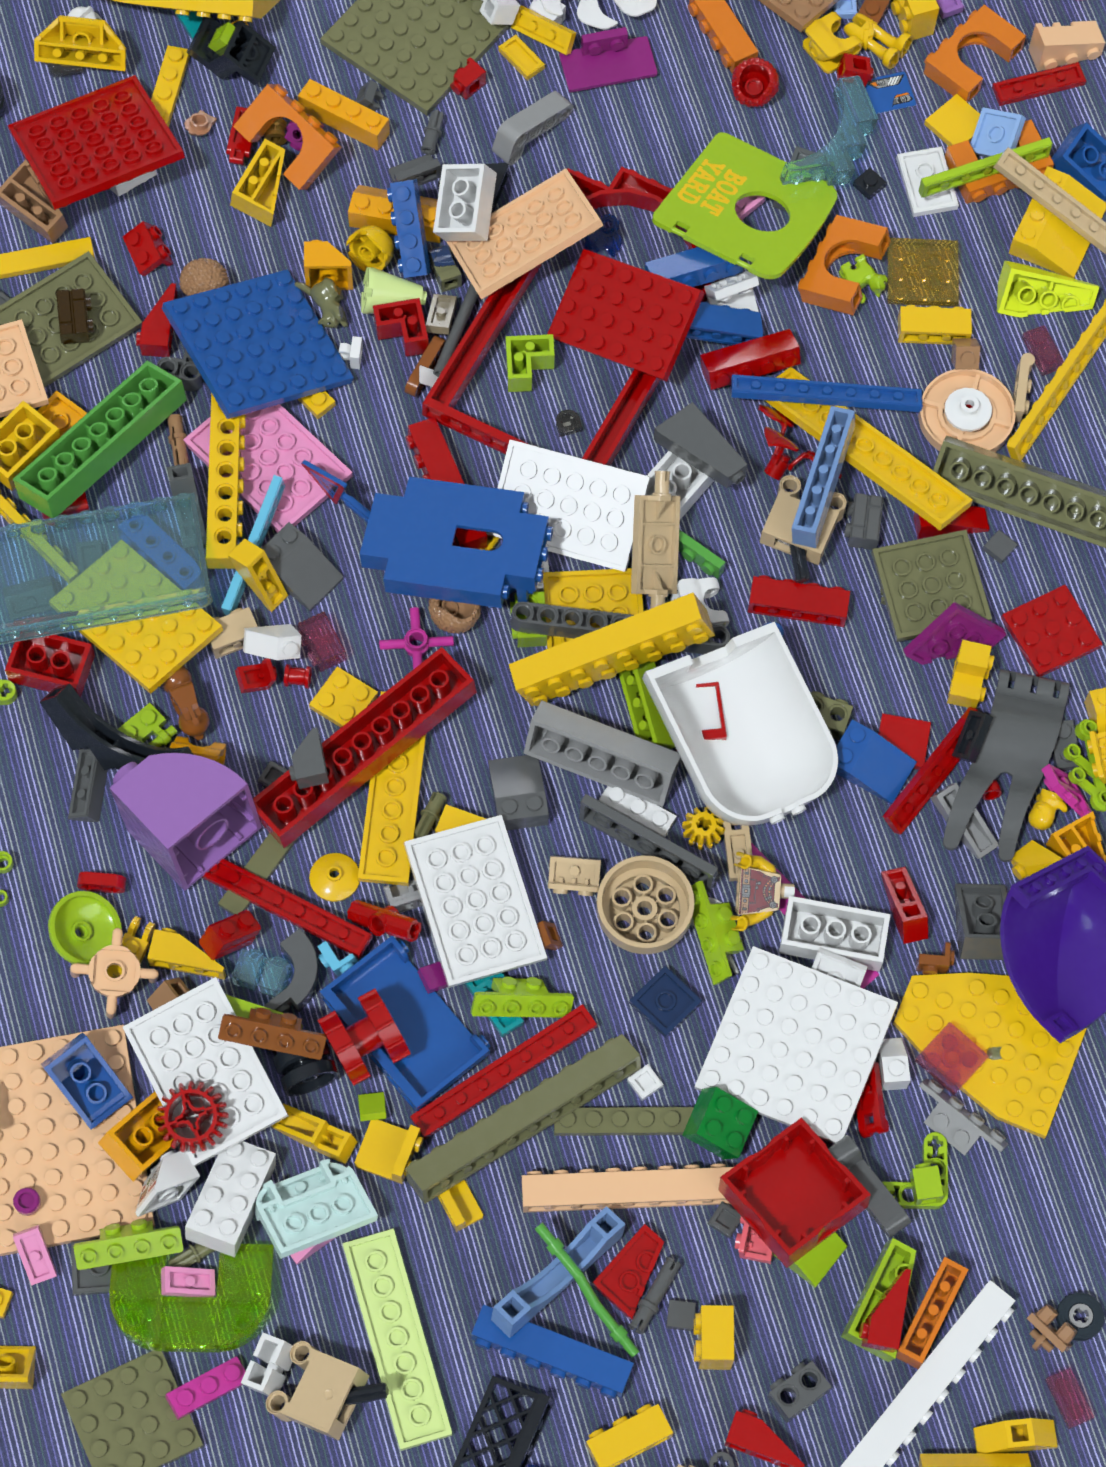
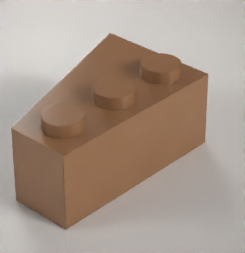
[0,159,68,244]

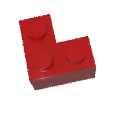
[373,298,429,357]

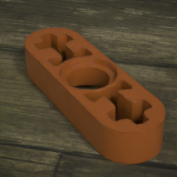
[404,335,446,397]

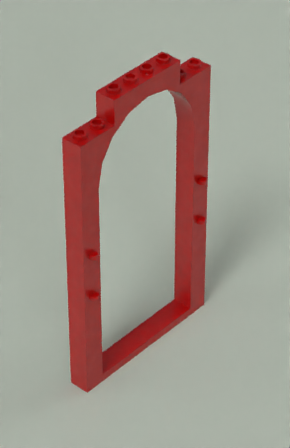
[422,166,719,466]

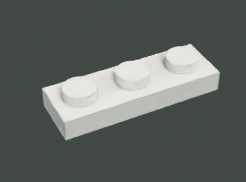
[599,786,677,838]

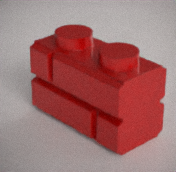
[199,909,261,961]

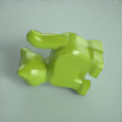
[839,254,888,304]

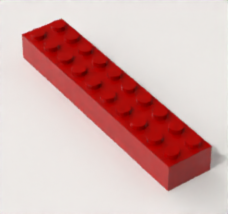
[253,647,477,848]

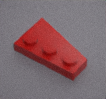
[591,1224,664,1320]

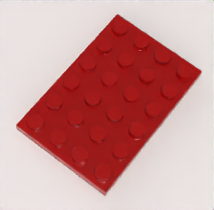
[547,249,704,382]

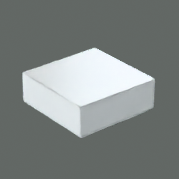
[627,1064,663,1101]

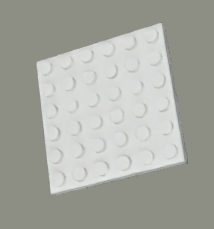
[695,946,898,1144]

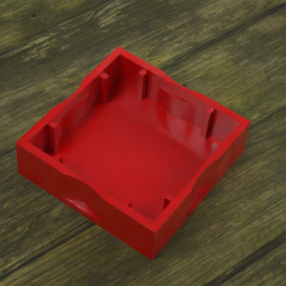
[718,1117,871,1268]

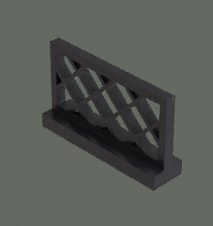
[453,1376,554,1467]

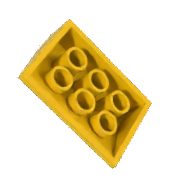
[1009,166,1106,278]

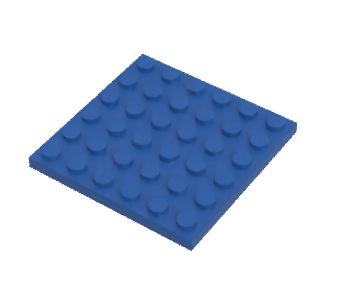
[162,269,354,419]

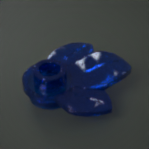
[585,214,622,257]

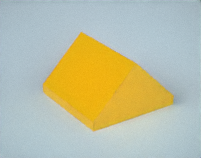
[0,1346,36,1389]

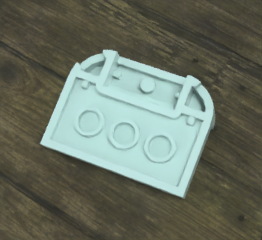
[255,1159,378,1259]

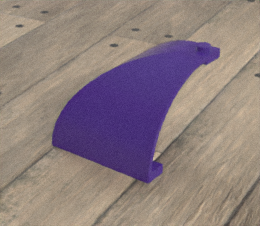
[1000,846,1106,1043]

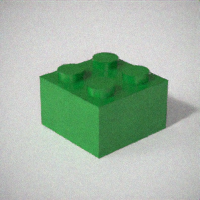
[682,1087,758,1160]

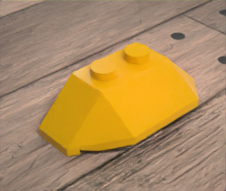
[34,15,126,71]

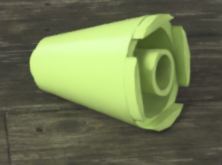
[361,267,427,314]

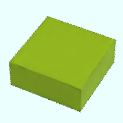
[208,22,236,52]
[358,1092,387,1121]

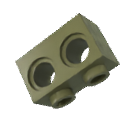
[810,691,853,741]

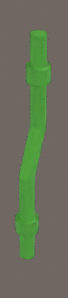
[535,1222,640,1358]

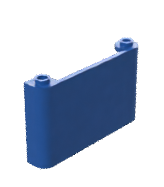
[320,936,491,1112]

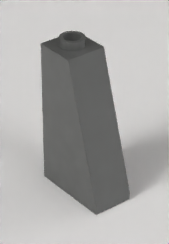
[654,402,748,488]

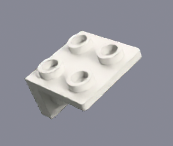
[704,271,759,312]

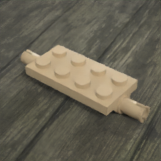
[631,471,681,609]

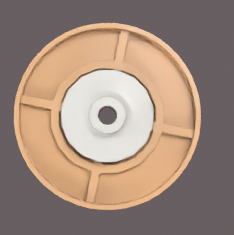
[918,369,1016,452]

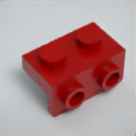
[122,221,173,276]

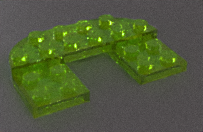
[109,1244,274,1353]

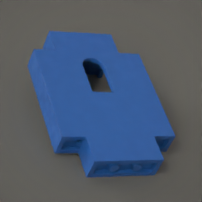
[359,477,553,608]

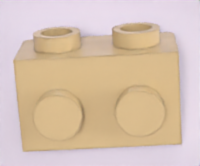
[548,855,601,896]

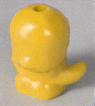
[1028,788,1068,831]

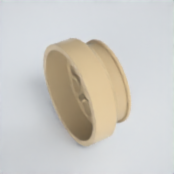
[596,856,694,954]

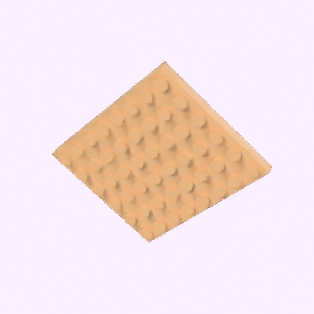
[0,1025,155,1256]

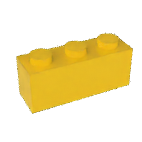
[898,305,972,345]
[585,1403,673,1467]

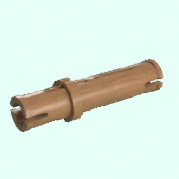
[167,414,189,466]

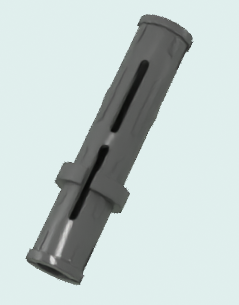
[628,1257,682,1335]

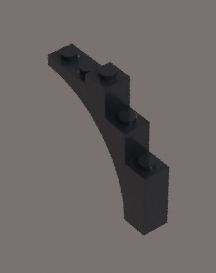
[40,683,194,770]

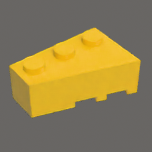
[230,139,285,227]

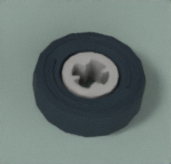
[1056,1292,1104,1341]

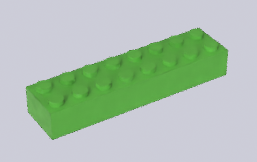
[13,360,187,520]

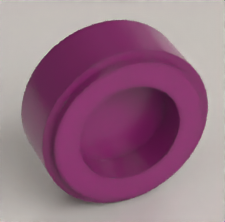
[13,1188,41,1216]

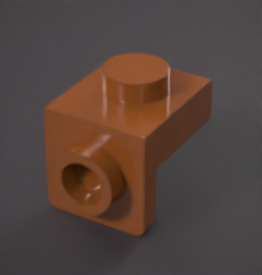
[916,942,955,975]

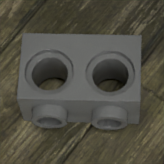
[767,1361,832,1423]

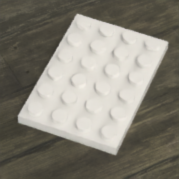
[486,440,651,572]
[404,815,547,988]
[123,977,288,1167]

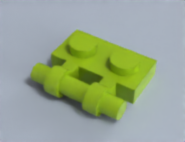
[117,703,178,747]

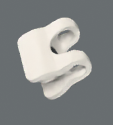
[670,577,730,627]

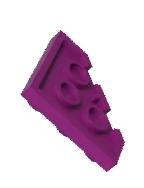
[903,602,1006,665]

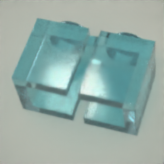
[232,948,292,997]

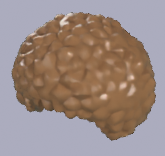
[179,258,229,296]
[428,598,481,634]

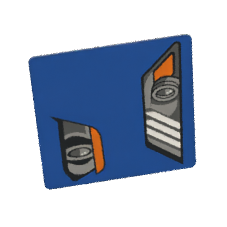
[865,71,916,114]

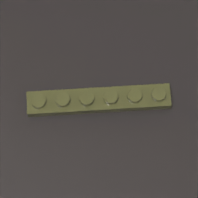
[554,1107,694,1136]

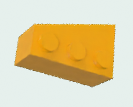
[1046,811,1106,862]

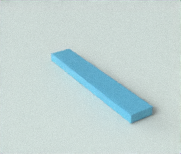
[221,475,285,615]

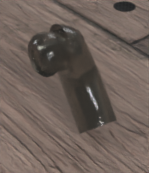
[48,63,83,78]

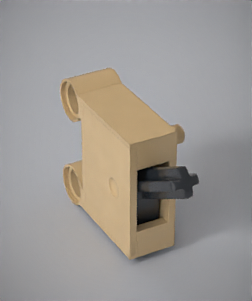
[760,475,847,583]
[266,1341,389,1441]

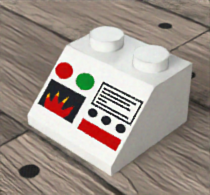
[135,1151,200,1217]

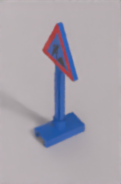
[301,460,370,523]

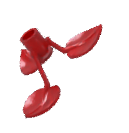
[758,405,842,480]

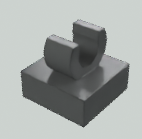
[355,80,384,111]

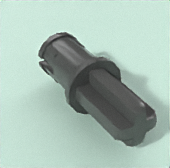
[421,110,444,155]

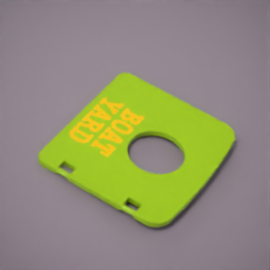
[652,132,838,279]

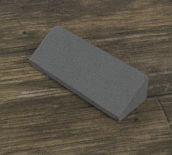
[68,748,108,822]

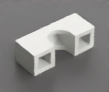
[479,0,520,25]

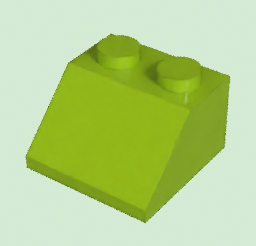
[773,1232,847,1288]

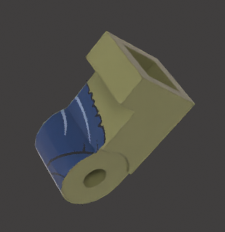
[428,245,462,292]

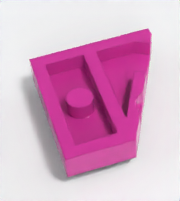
[1041,764,1092,817]

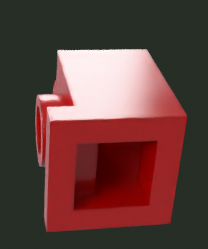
[837,53,874,87]
[450,57,486,100]

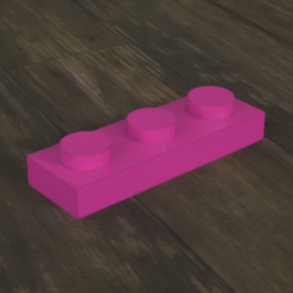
[165,1356,246,1420]

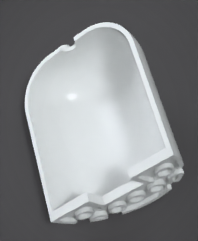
[642,621,838,826]

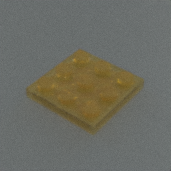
[887,238,959,307]

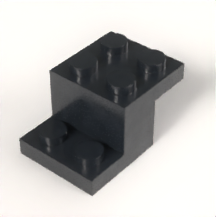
[187,16,276,85]

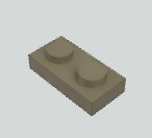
[425,294,457,335]

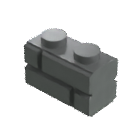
[844,493,884,550]

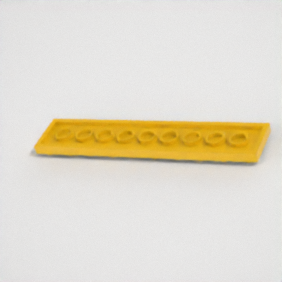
[764,367,973,530]

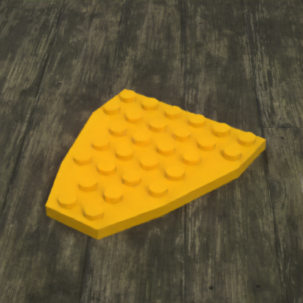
[893,973,1087,1139]

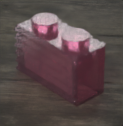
[298,612,347,672]

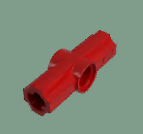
[347,900,421,942]

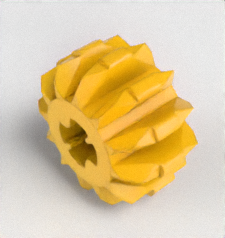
[682,807,725,850]

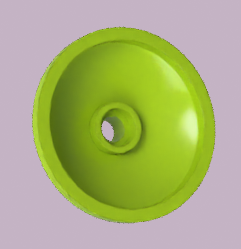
[48,891,122,964]

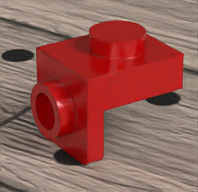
[235,658,277,693]

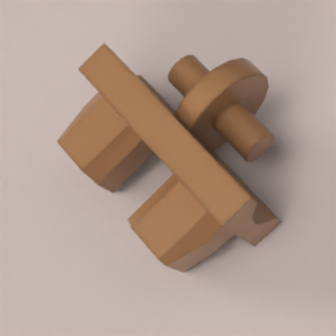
[1026,1305,1078,1353]

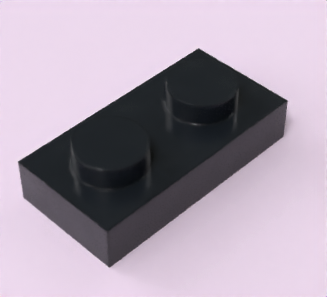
[952,710,993,763]

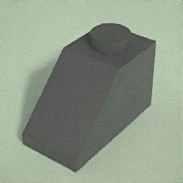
[289,727,329,789]

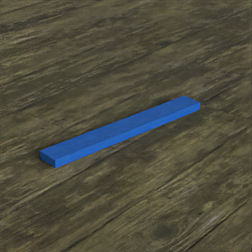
[731,374,923,412]

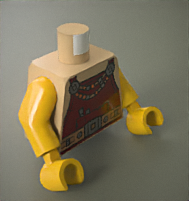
[730,851,795,931]

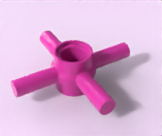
[379,607,454,669]

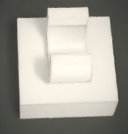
[339,336,363,369]

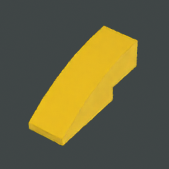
[271,1103,358,1164]

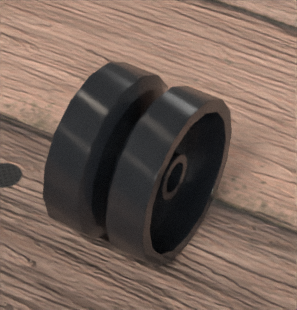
[273,1042,339,1096]

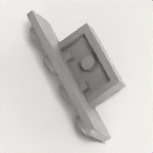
[919,1079,1008,1156]

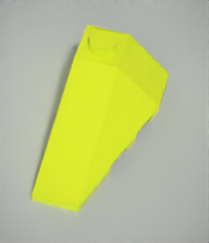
[997,261,1099,317]

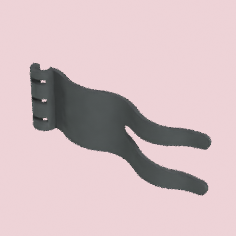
[943,669,1070,862]

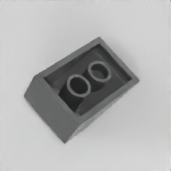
[261,522,344,612]
[488,755,549,831]
[954,884,1007,960]

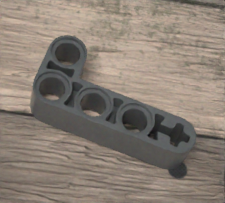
[157,350,204,391]
[828,1135,911,1238]

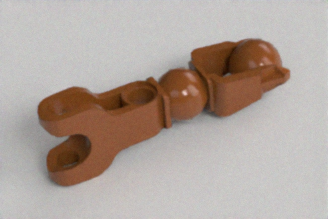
[161,665,210,740]

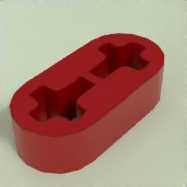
[77,872,127,893]

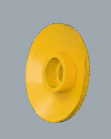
[309,853,360,902]

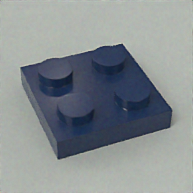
[629,966,702,1038]

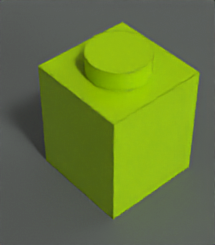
[909,1163,944,1206]

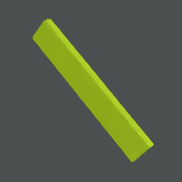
[918,137,1053,198]

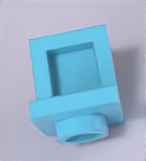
[317,941,358,976]

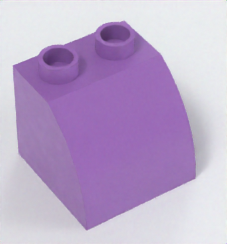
[110,753,262,891]

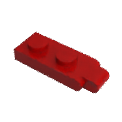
[226,106,253,165]

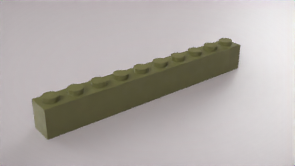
[405,1034,641,1204]

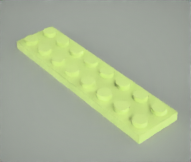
[342,1228,453,1451]

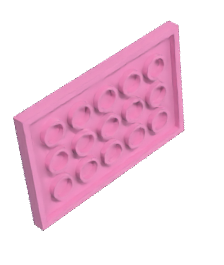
[183,404,353,533]

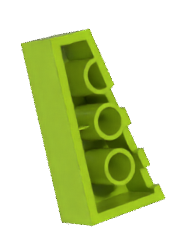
[841,1238,916,1362]

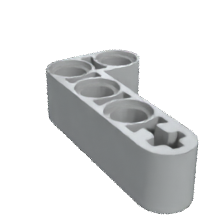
[492,91,574,166]

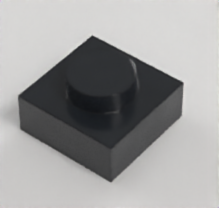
[853,168,886,200]

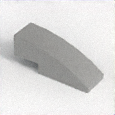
[930,783,998,859]

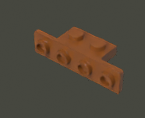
[218,1008,326,1060]

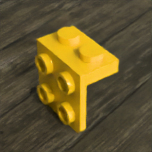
[355,1120,424,1184]

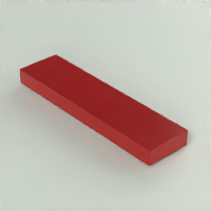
[992,62,1086,106]

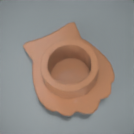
[184,110,217,136]

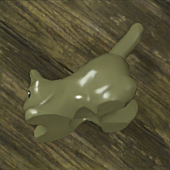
[294,278,348,328]

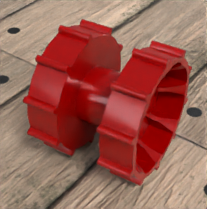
[317,988,411,1086]

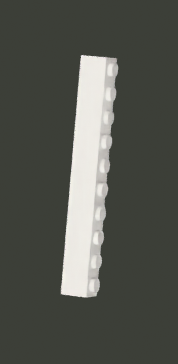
[840,1280,1016,1467]

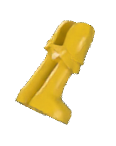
[844,13,913,69]

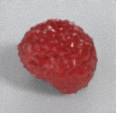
[732,57,779,107]

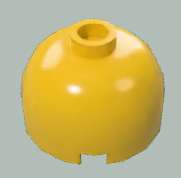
[346,225,394,272]

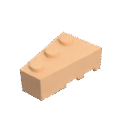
[1028,21,1105,72]

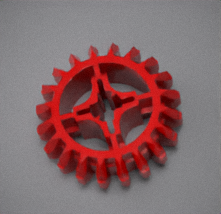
[156,1081,229,1154]

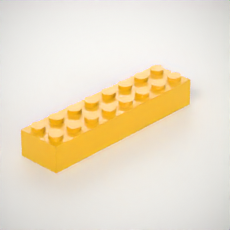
[509,592,715,706]

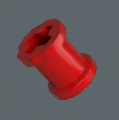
[284,664,312,689]

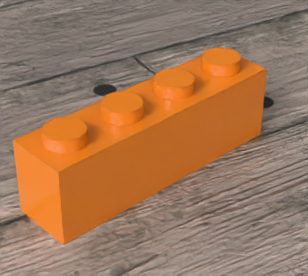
[688,0,759,73]
[896,1257,969,1369]

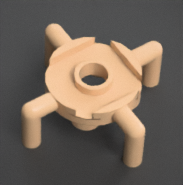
[70,928,159,1019]

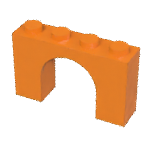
[923,5,1026,103]
[233,84,342,190]
[945,119,1054,204]
[798,215,891,315]

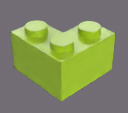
[505,334,555,392]

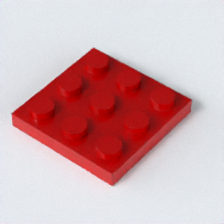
[1001,585,1103,677]

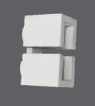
[241,1333,292,1396]

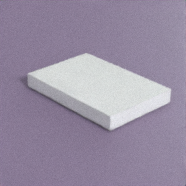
[896,146,959,217]

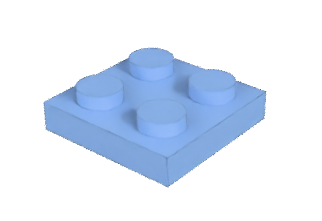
[970,107,1026,157]

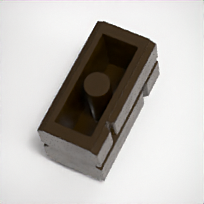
[56,289,94,344]

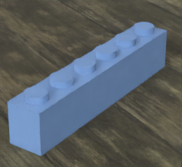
[792,406,855,548]

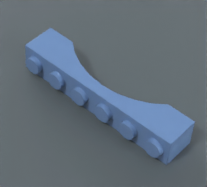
[491,1206,626,1338]

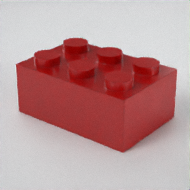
[5,626,95,697]

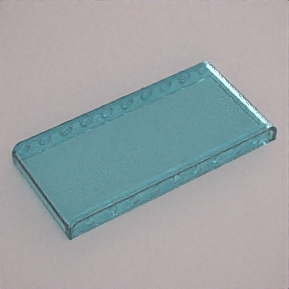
[0,493,213,645]

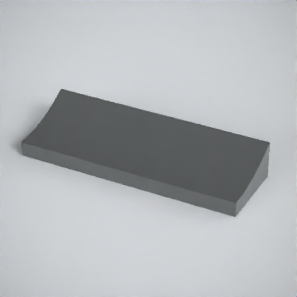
[579,794,722,893]

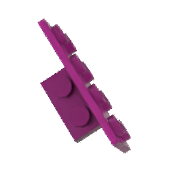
[559,27,657,93]

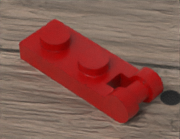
[856,1062,889,1138]

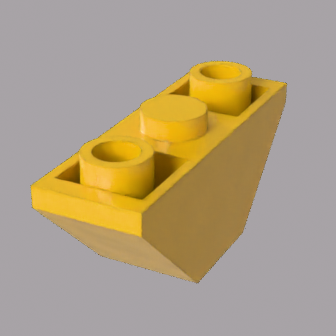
[973,1418,1058,1453]

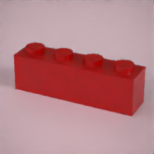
[700,329,801,390]
[748,575,850,627]

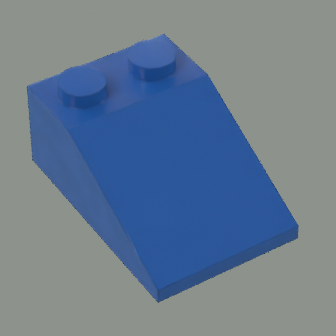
[1051,122,1106,201]
[836,719,917,804]
[40,1032,133,1130]

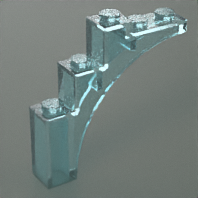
[780,76,878,186]

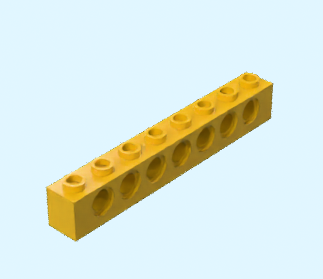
[206,393,246,569]

